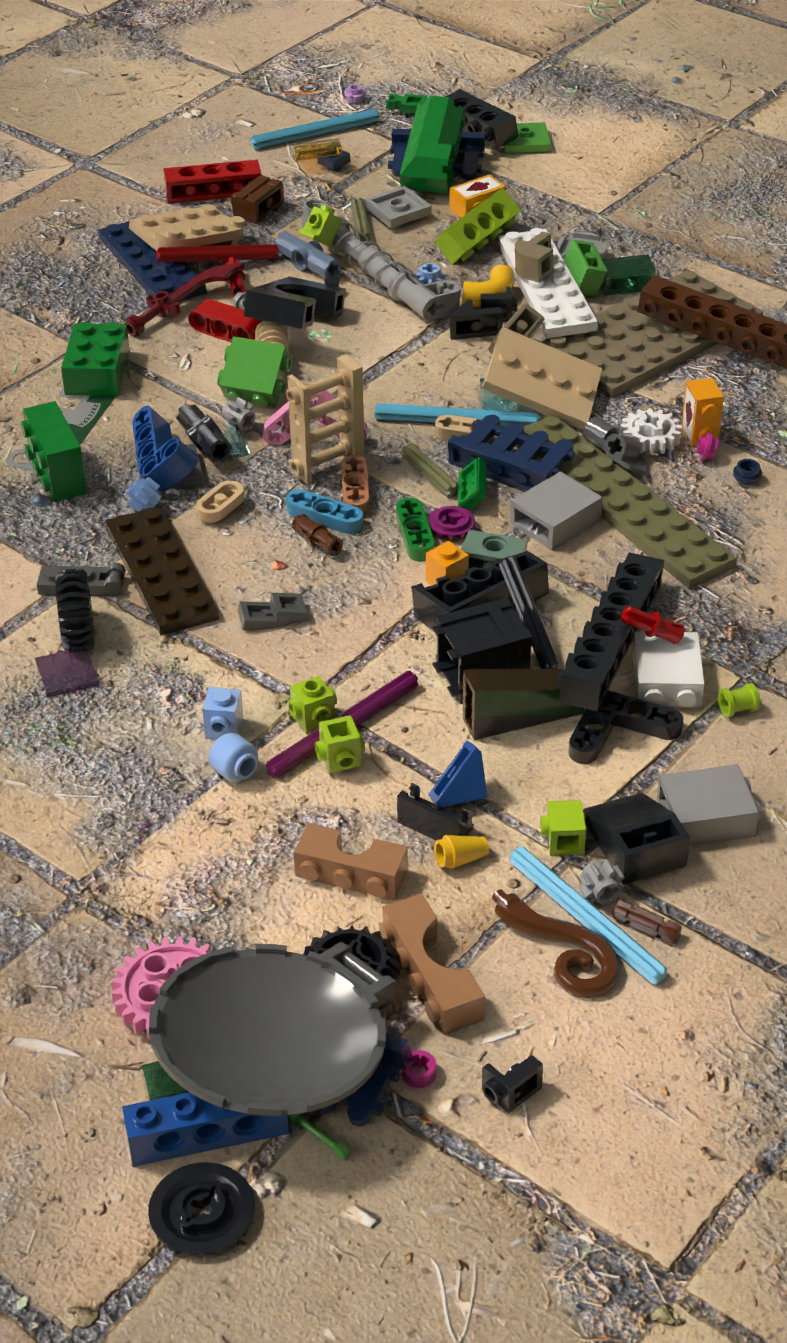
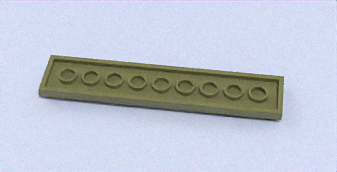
[515,416,737,589]

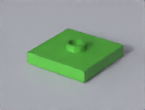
[503,122,551,154]

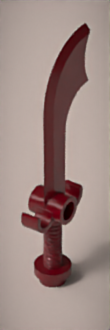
[124,264,245,336]

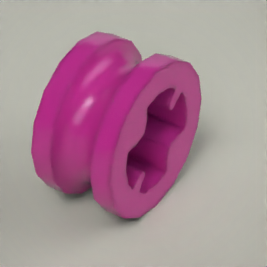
[402,1050,436,1088]

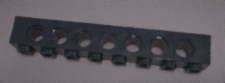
[556,552,664,711]

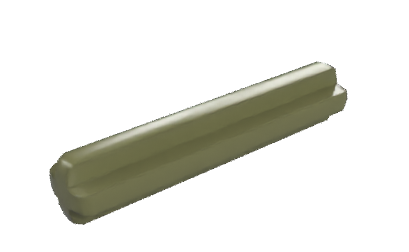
[351,197,371,242]
[402,443,459,497]

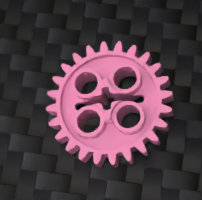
[111,936,211,1040]

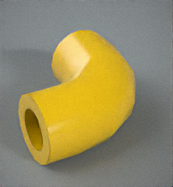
[462,265,515,308]

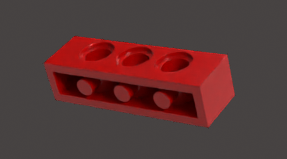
[163,159,262,204]

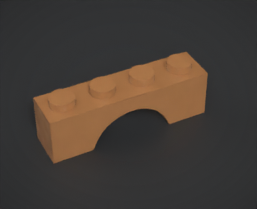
[379,893,485,1035]

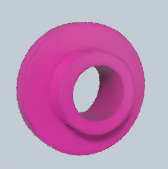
[696,433,719,461]

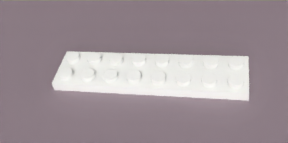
[498,228,598,339]

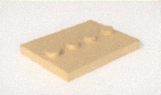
[482,327,602,430]

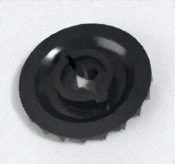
[148,1162,255,1259]

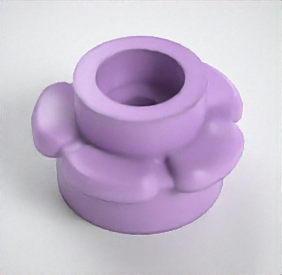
[344,84,366,104]

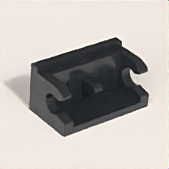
[397,783,474,840]

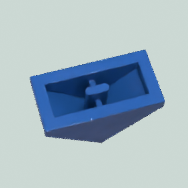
[428,740,488,807]

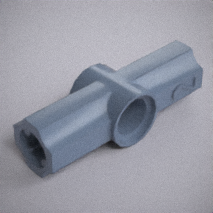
[274,231,341,279]

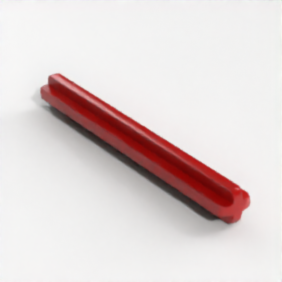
[156,244,279,263]

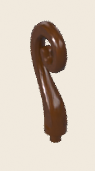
[492,889,620,998]

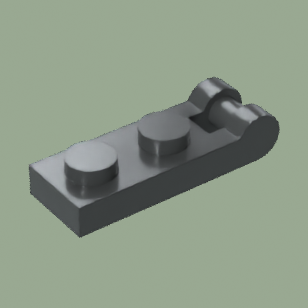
[37,563,126,596]

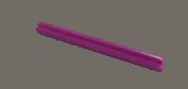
[266,671,418,778]

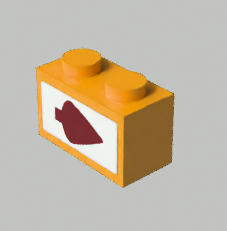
[449,174,506,218]
[682,378,724,447]

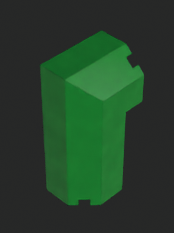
[399,96,465,193]

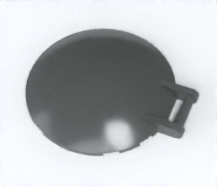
[149,942,399,1116]

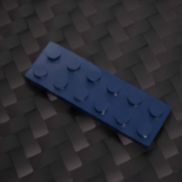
[98,218,207,302]

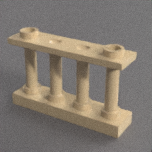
[286,354,365,485]

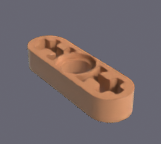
[341,455,369,515]

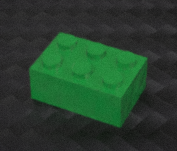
[61,322,130,396]
[20,401,87,502]

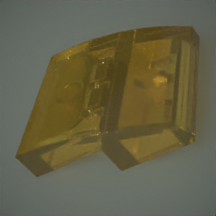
[291,138,342,161]

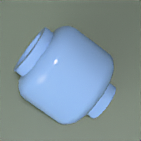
[209,733,258,782]

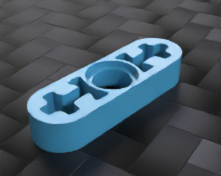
[286,489,363,534]

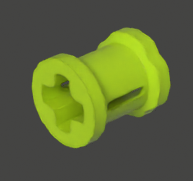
[718,683,760,718]

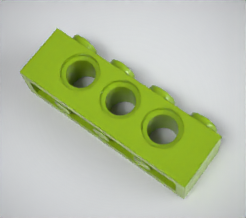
[433,188,521,265]

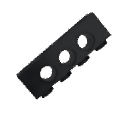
[445,89,519,149]

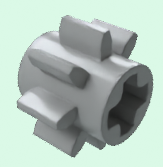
[221,397,256,434]
[578,860,625,904]

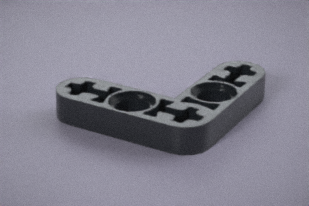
[568,691,684,764]

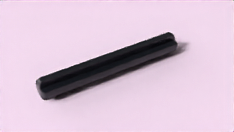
[499,557,559,669]

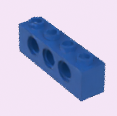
[122,1092,289,1167]

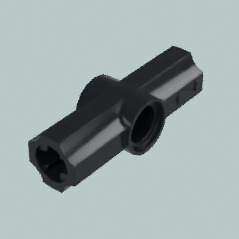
[176,404,232,462]

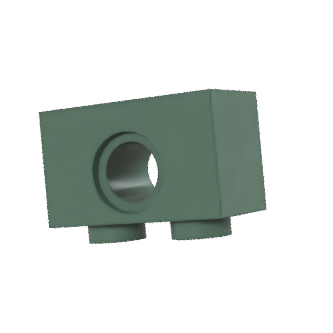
[461,530,528,569]

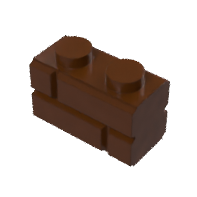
[231,175,284,223]

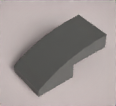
[238,593,307,630]

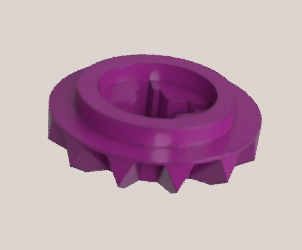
[428,506,475,540]

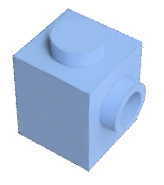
[202,687,243,739]

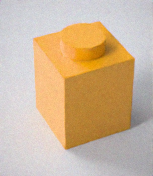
[426,541,469,585]

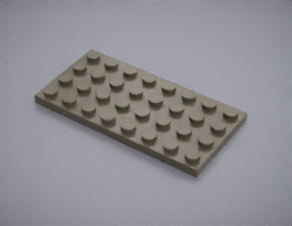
[540,270,763,398]

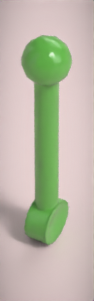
[287,1114,350,1160]

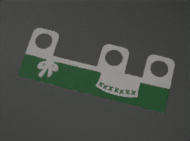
[6,387,116,471]

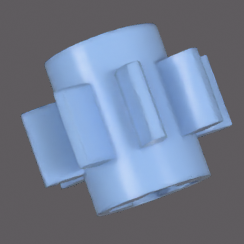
[415,263,446,285]
[125,477,162,512]

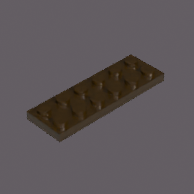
[105,506,219,636]

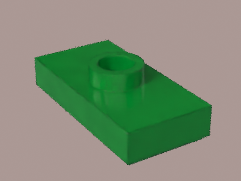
[458,457,486,510]

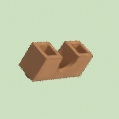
[294,823,408,900]

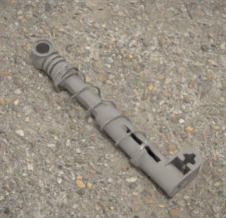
[302,199,461,321]

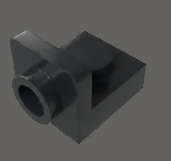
[480,287,517,322]
[482,1055,543,1113]

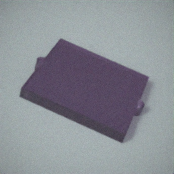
[35,649,99,698]

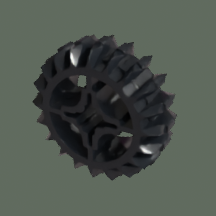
[55,568,95,653]
[303,924,400,982]

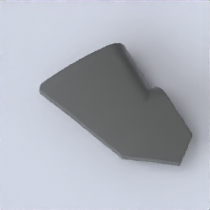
[583,416,647,476]

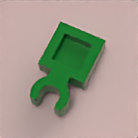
[386,94,427,116]

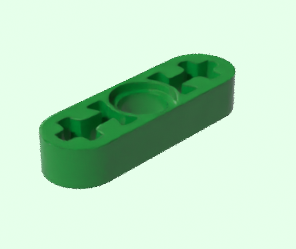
[396,498,434,562]

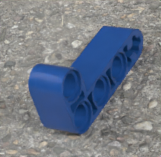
[132,406,199,492]

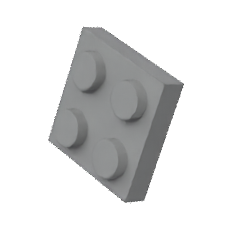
[365,186,432,228]

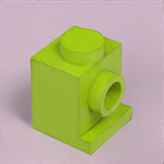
[298,204,342,247]

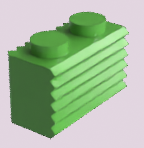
[564,240,608,297]

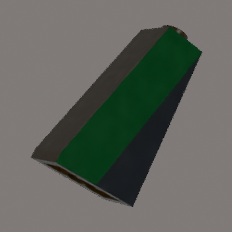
[463,669,584,740]

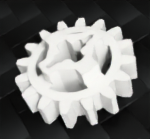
[620,408,682,455]

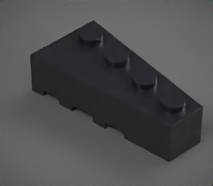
[411,551,549,629]

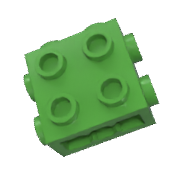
[217,336,292,407]

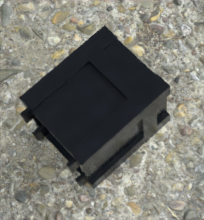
[432,598,533,704]

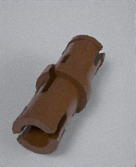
[292,514,343,556]

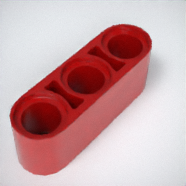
[188,299,263,342]

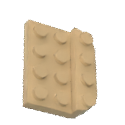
[129,204,245,251]

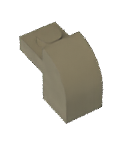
[515,231,553,283]

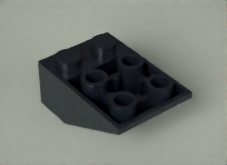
[583,793,690,885]

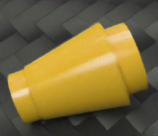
[434,835,489,870]

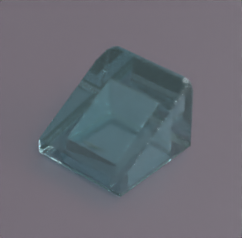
[223,426,250,459]

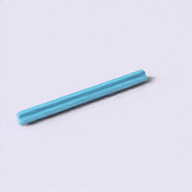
[251,109,379,150]
[375,403,539,428]
[510,846,668,985]

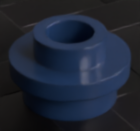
[733,459,762,485]

